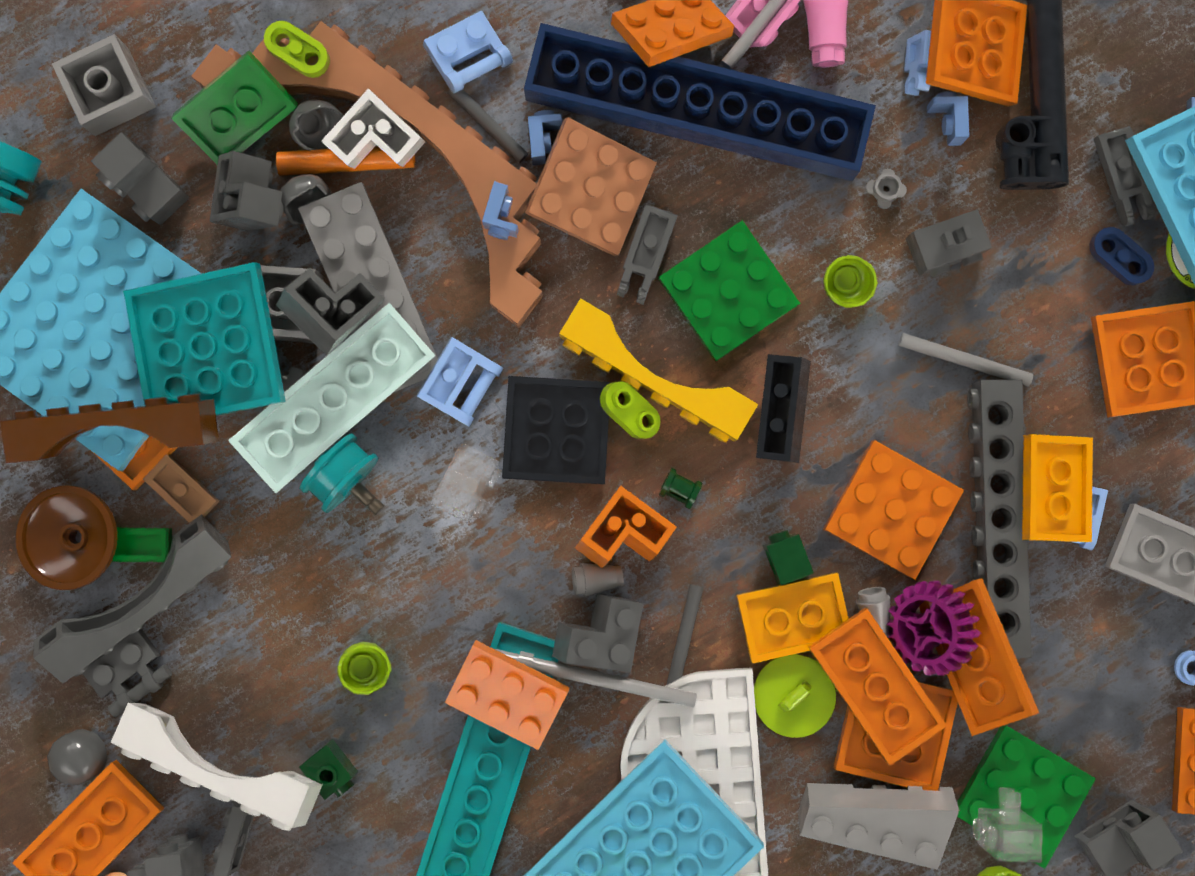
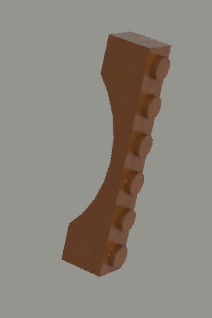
[0,394,219,463]

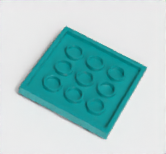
[123,262,286,416]

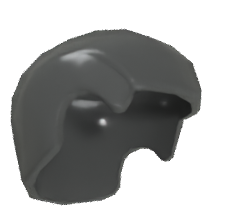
[289,99,343,150]
[281,174,331,224]
[47,729,107,786]

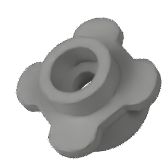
[866,169,907,209]

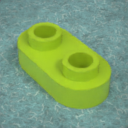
[264,21,330,78]
[600,381,660,439]

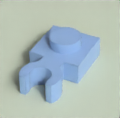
[904,30,931,96]

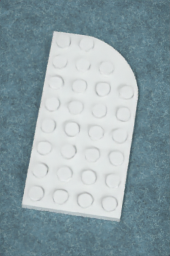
[620,668,768,876]

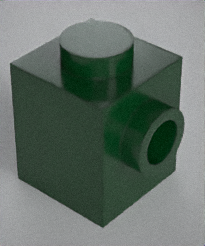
[299,739,358,800]

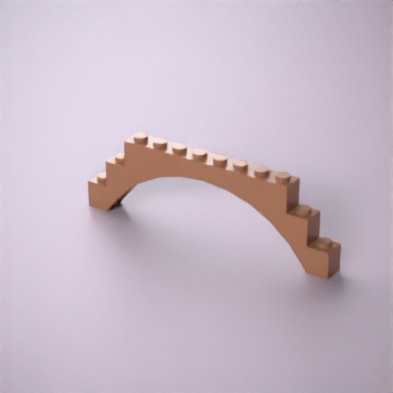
[191,21,543,328]

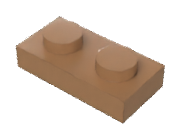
[143,454,220,523]

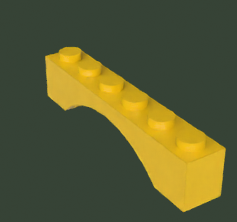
[559,298,759,443]

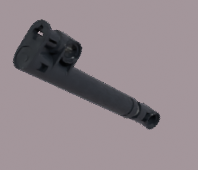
[995,0,1069,190]

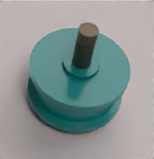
[299,433,385,516]

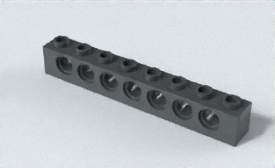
[967,380,1032,658]

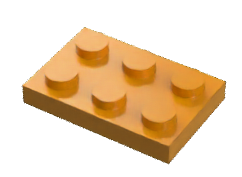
[1022,434,1093,542]
[736,572,849,663]

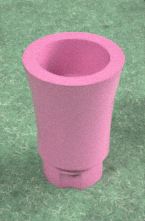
[803,0,849,68]

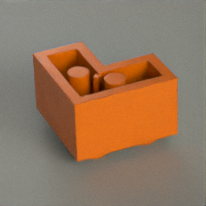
[575,486,677,568]

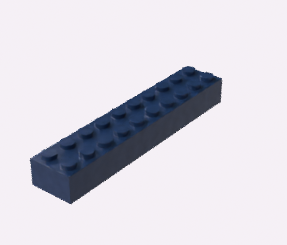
[524,23,876,181]

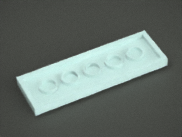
[228,303,436,493]

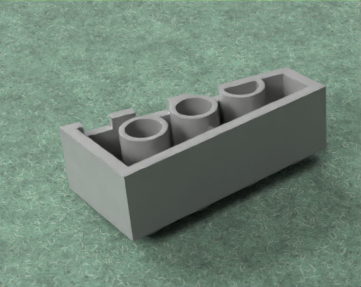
[798,783,959,870]

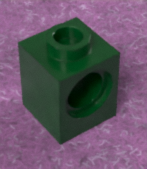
[762,530,814,586]

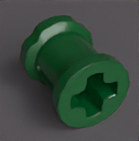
[658,468,703,509]

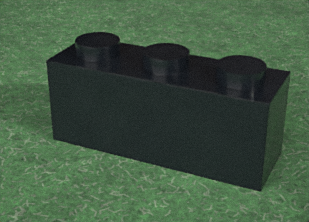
[756,354,811,463]

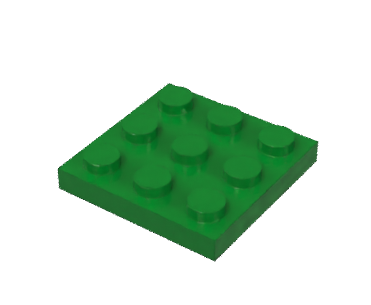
[658,220,800,362]
[957,725,1096,869]

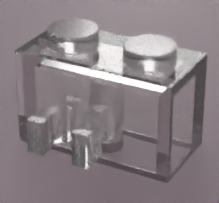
[973,788,1042,862]

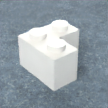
[321,89,425,169]

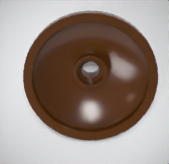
[16,485,117,590]

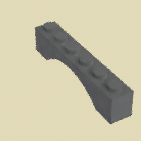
[33,514,232,684]

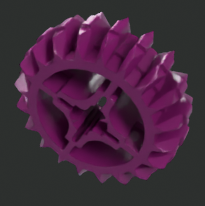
[887,580,982,676]

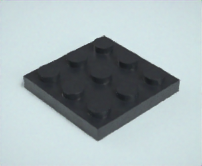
[502,376,611,485]

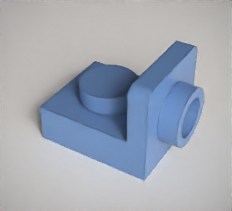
[927,92,969,146]
[528,110,562,165]
[482,181,519,240]

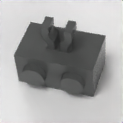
[906,209,992,278]
[128,834,205,876]

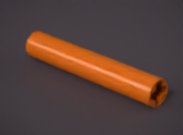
[276,146,415,176]

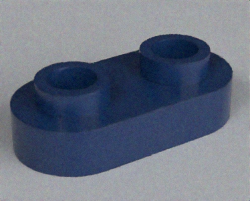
[1090,227,1154,285]

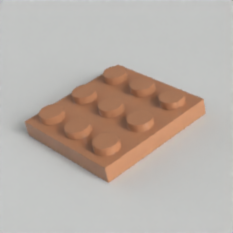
[525,117,657,256]

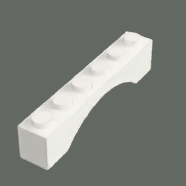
[111,703,322,831]

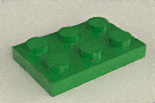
[171,50,298,165]

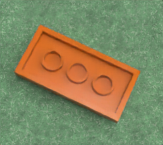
[919,578,1039,736]
[808,608,947,766]
[13,760,165,876]

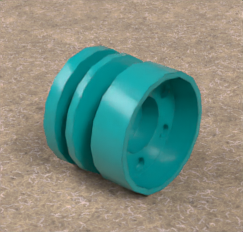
[0,141,42,216]

